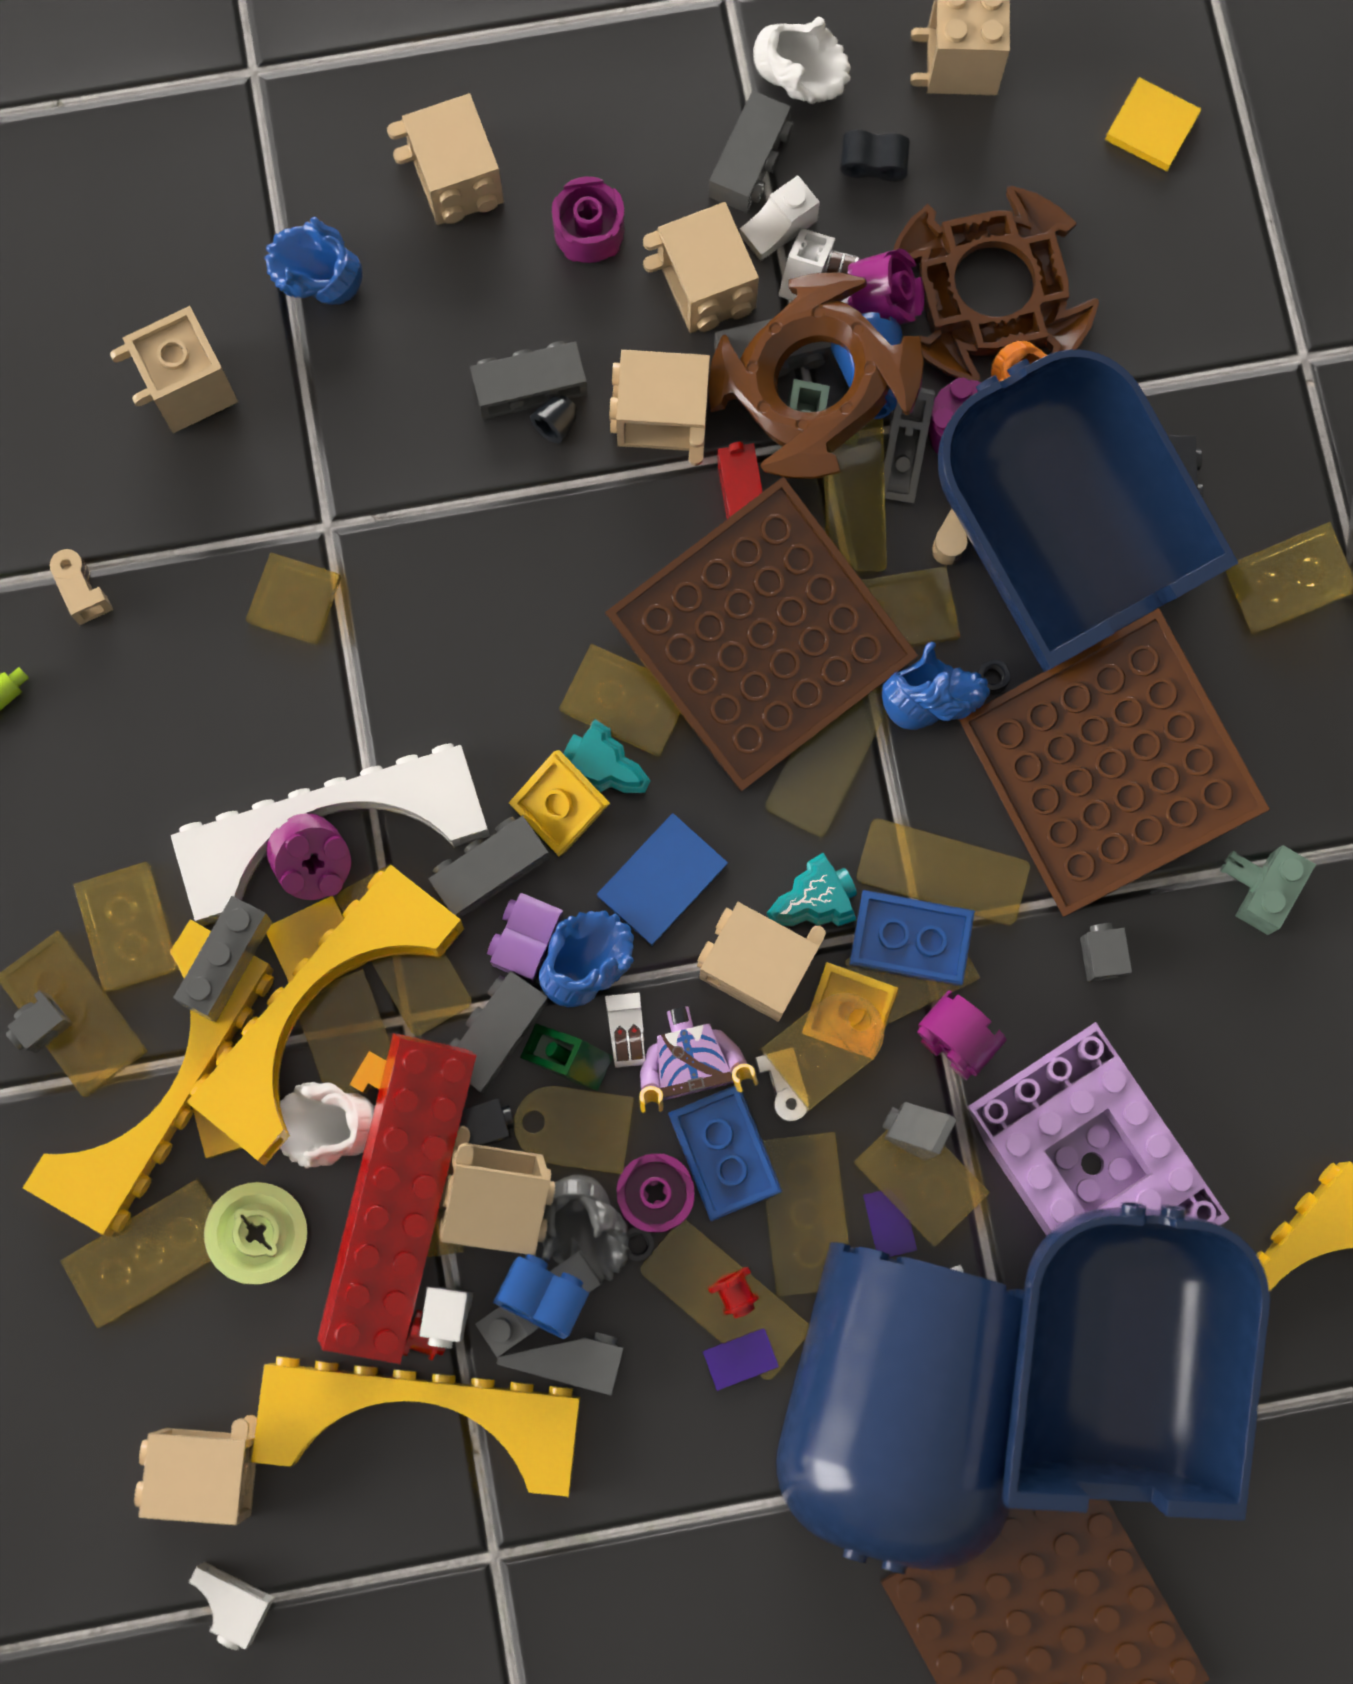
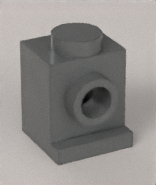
[6,990,73,1053]

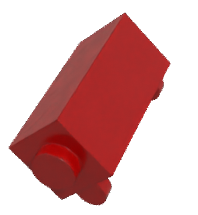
[717,442,763,519]

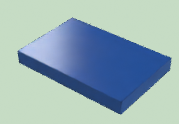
[596,813,728,946]
[849,890,975,986]
[668,1085,783,1221]

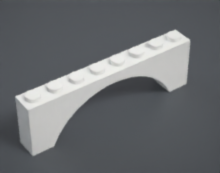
[170,743,490,926]

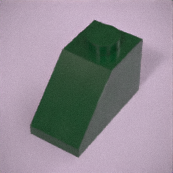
[520,1023,613,1091]

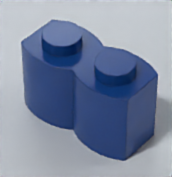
[493,1254,589,1339]

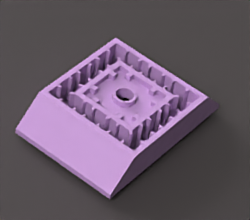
[968,1022,1230,1236]

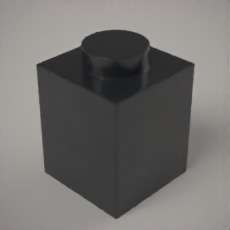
[459,1099,516,1146]

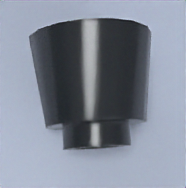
[530,395,577,444]

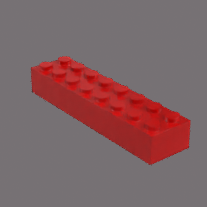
[317,1033,477,1364]

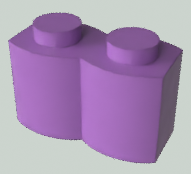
[487,893,563,983]

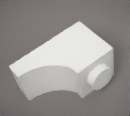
[739,176,820,261]
[778,228,835,303]
[420,1287,473,1348]
[189,1562,275,1650]

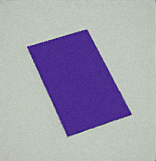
[863,1186,917,1257]
[703,1328,779,1391]

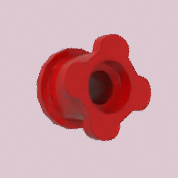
[708,1267,759,1319]
[403,1309,446,1361]

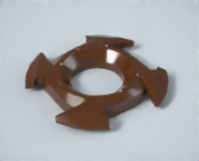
[893,186,1099,381]
[708,273,924,479]

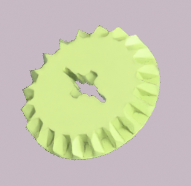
[204,1182,307,1285]

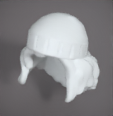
[754,17,851,104]
[280,1082,375,1168]

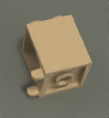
[911,0,1010,95]
[387,93,504,225]
[643,202,759,333]
[110,306,238,433]
[610,350,710,466]
[697,902,826,1022]
[437,1126,555,1255]
[135,1415,257,1525]

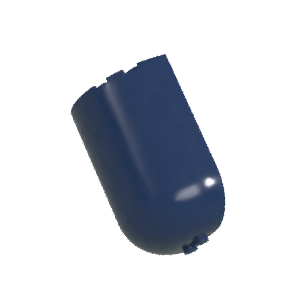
[938,350,1239,672]
[1002,1202,1270,1521]
[776,1242,1024,1574]

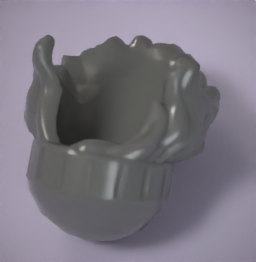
[542,1175,629,1282]

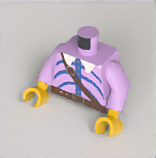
[639,1006,758,1113]

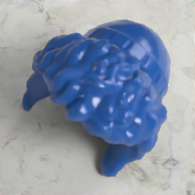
[265,217,363,305]
[882,642,990,730]
[539,910,634,1008]

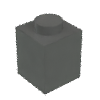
[1080,923,1132,982]

